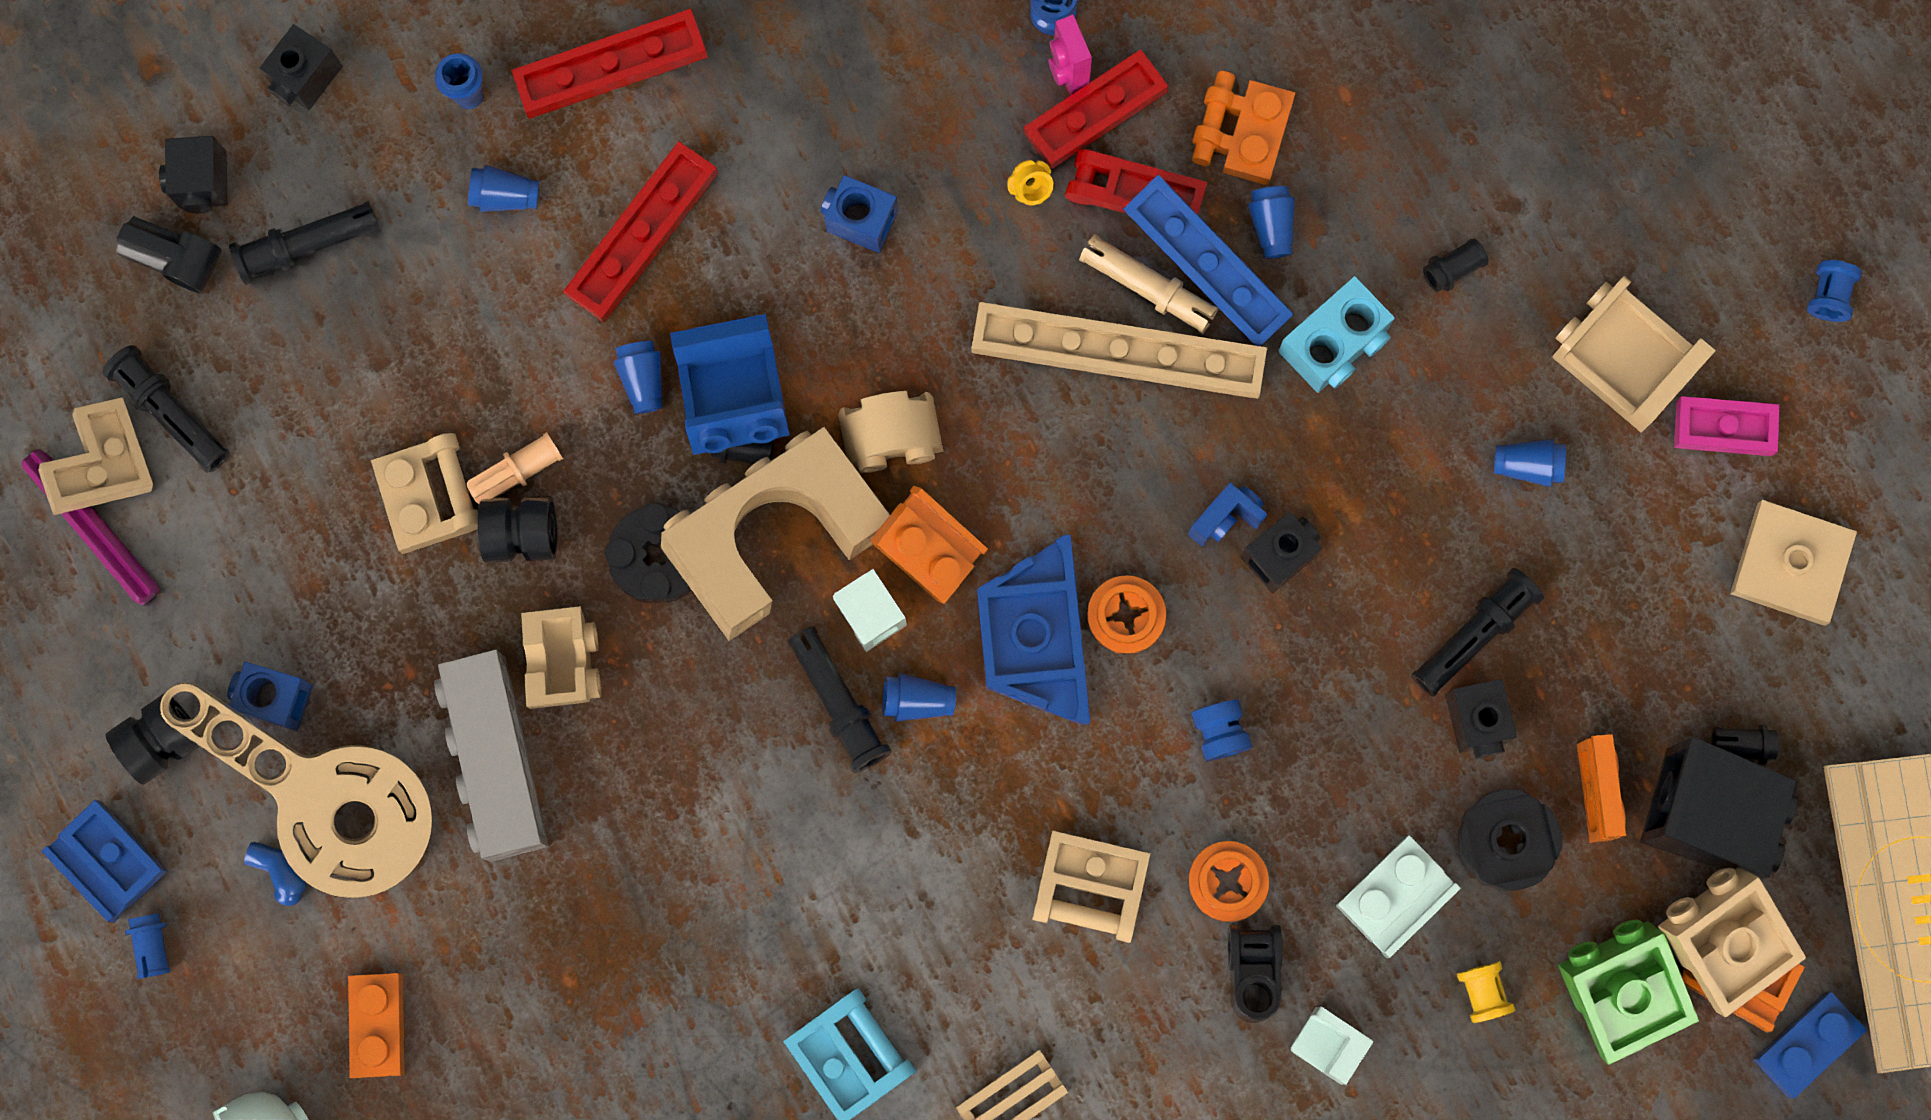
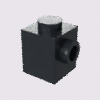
[259,24,343,110]
[159,136,228,213]
[1240,511,1322,594]
[1445,679,1517,759]

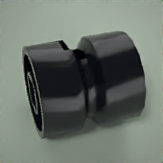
[478,496,558,563]
[105,692,200,785]

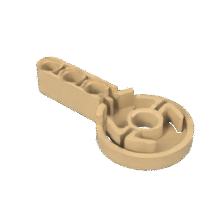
[160,681,432,898]

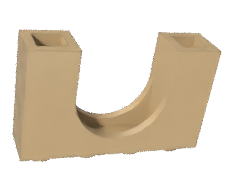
[661,427,890,641]

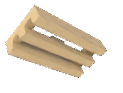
[956,1050,1068,1120]

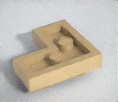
[38,397,153,515]

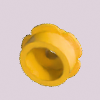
[1007,160,1054,205]

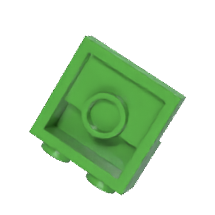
[1558,920,1699,1065]

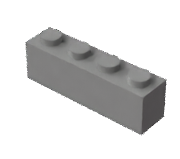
[434,650,549,862]

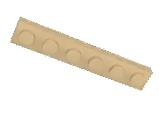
[971,302,1267,399]

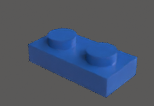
[1753,992,1867,1099]

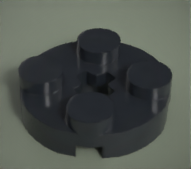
[605,503,692,603]
[1458,789,1562,891]

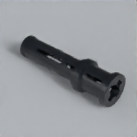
[229,201,380,285]
[102,345,230,473]
[1411,567,1545,697]
[787,627,892,773]

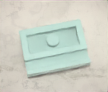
[1335,835,1461,959]

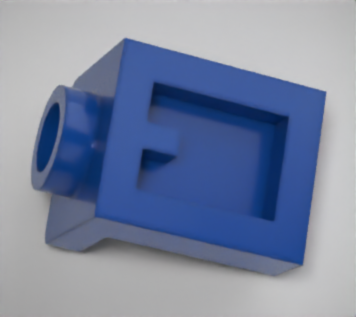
[1187,483,1267,547]

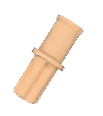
[466,432,563,504]

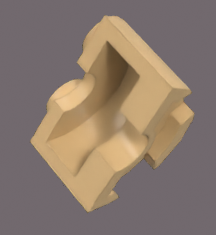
[838,391,943,473]
[521,606,601,709]

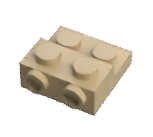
[1658,867,1806,1018]

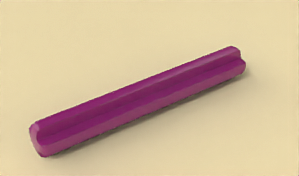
[22,449,159,605]

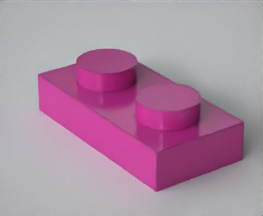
[1049,15,1092,96]
[1674,396,1779,456]

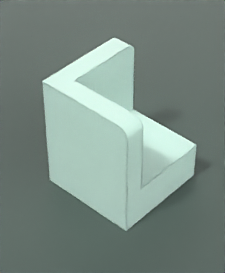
[833,569,907,652]
[1290,1007,1373,1085]

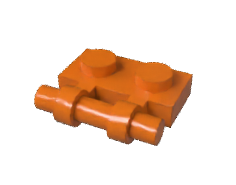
[1191,71,1296,186]

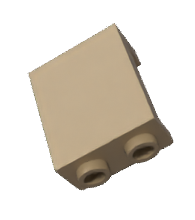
[1552,276,1716,433]

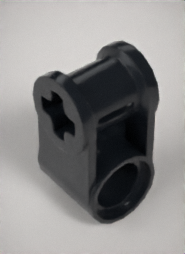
[1227,925,1282,1023]

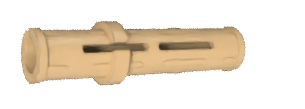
[1080,234,1219,334]

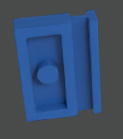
[41,800,168,923]

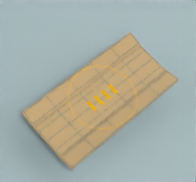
[1824,754,1931,1073]

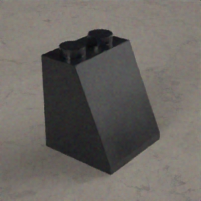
[1640,737,1798,880]

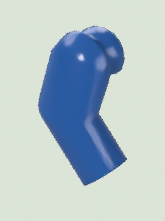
[244,841,306,906]

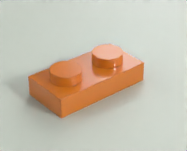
[348,973,405,1078]

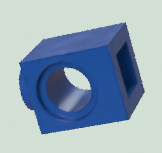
[821,175,898,253]
[227,662,313,731]

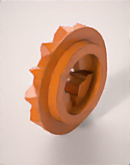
[1087,575,1166,654]
[1188,841,1269,922]

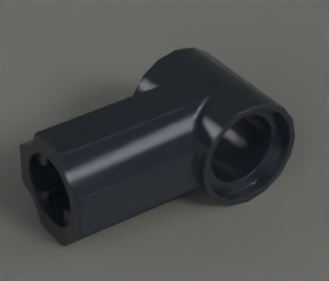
[116,216,222,294]

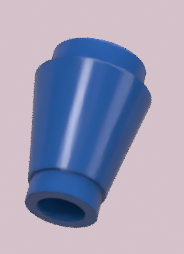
[435,53,483,109]
[468,164,539,212]
[1247,186,1295,259]
[613,340,663,414]
[1494,438,1566,487]
[882,672,956,722]

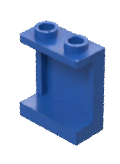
[670,314,790,455]

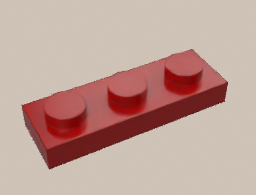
[1023,49,1168,170]

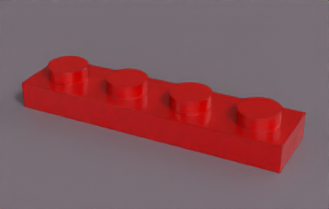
[511,9,708,119]
[563,141,719,323]

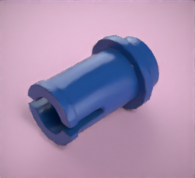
[125,913,171,979]

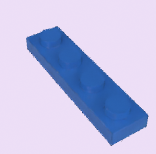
[1123,174,1294,346]

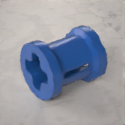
[1807,260,1862,322]

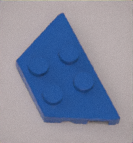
[977,535,1090,725]

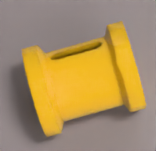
[1457,961,1516,1023]

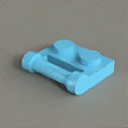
[783,988,917,1120]

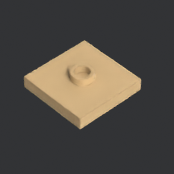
[1730,500,1857,626]

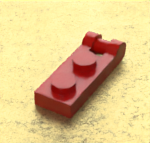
[1064,149,1207,214]

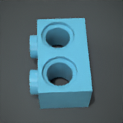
[1278,276,1395,393]

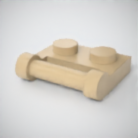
[371,433,478,554]
[1032,831,1151,943]

